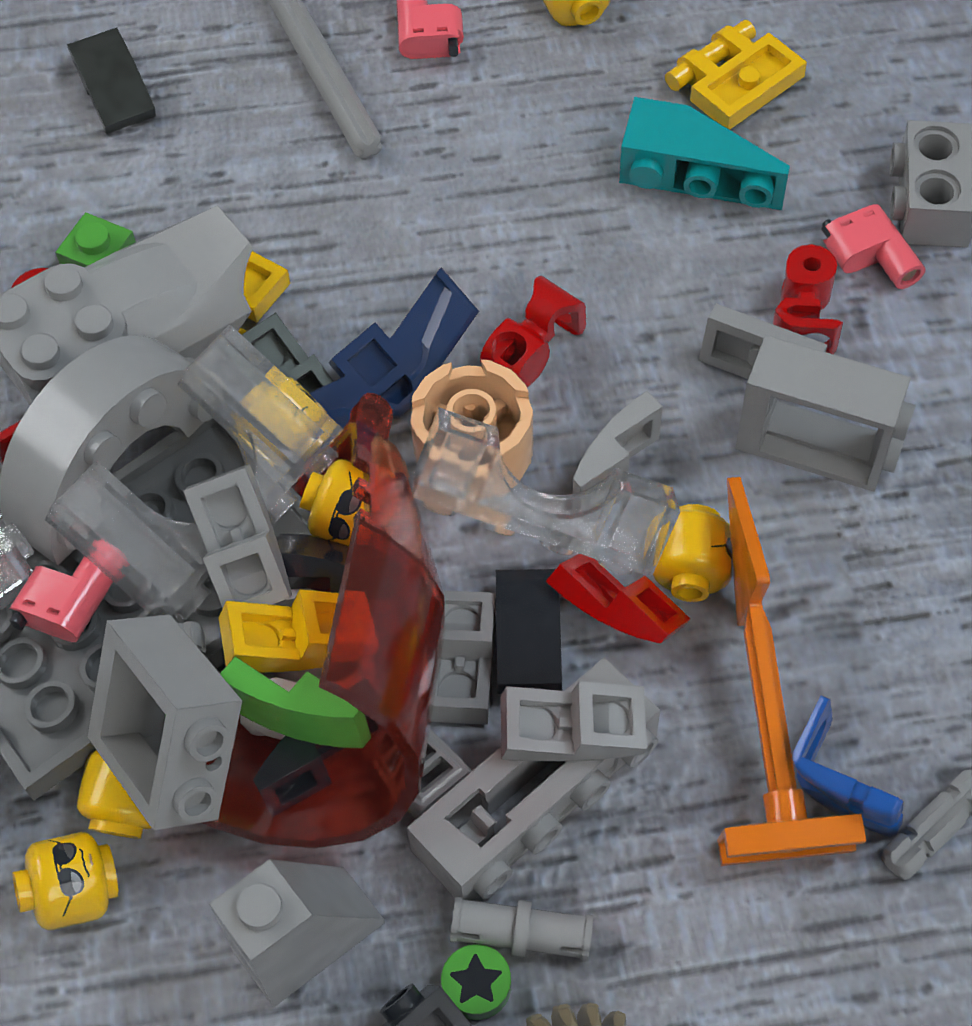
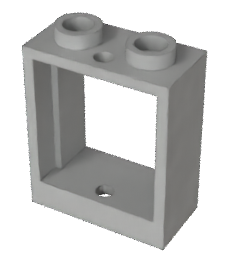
[735,334,916,492]
[87,614,242,831]

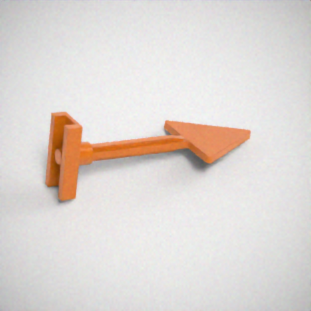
[717,477,866,866]

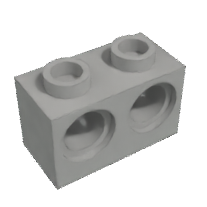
[890,120,972,248]

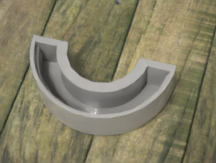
[0,335,230,566]

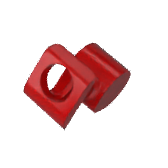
[773,244,843,354]
[480,275,586,387]

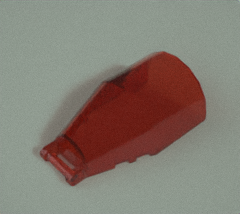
[202,393,445,849]

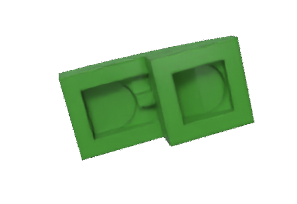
[220,657,371,748]

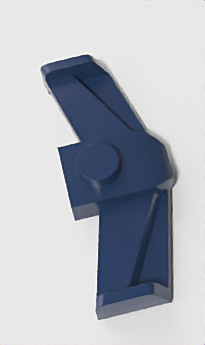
[309,267,479,455]

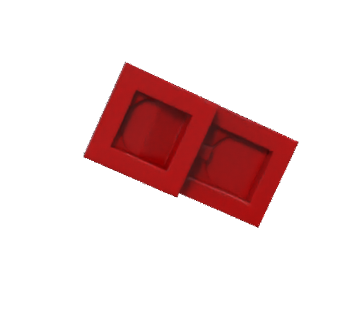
[546,550,691,644]

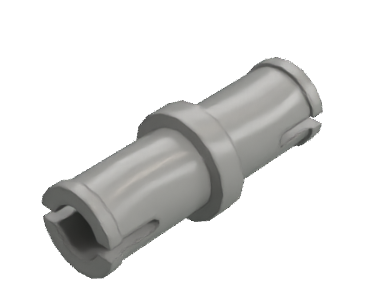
[450,897,593,961]

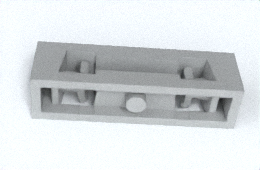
[407,657,660,900]

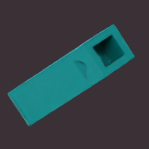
[619,97,790,210]

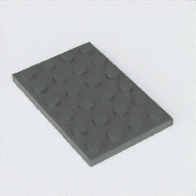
[0,407,330,801]

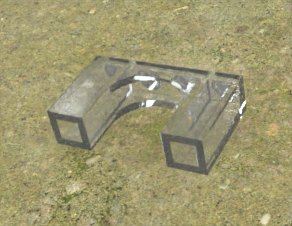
[45,324,344,620]

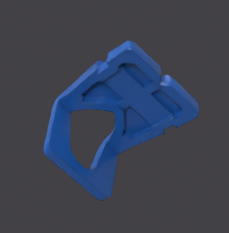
[793,695,903,837]

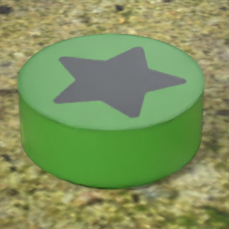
[441,944,511,1020]

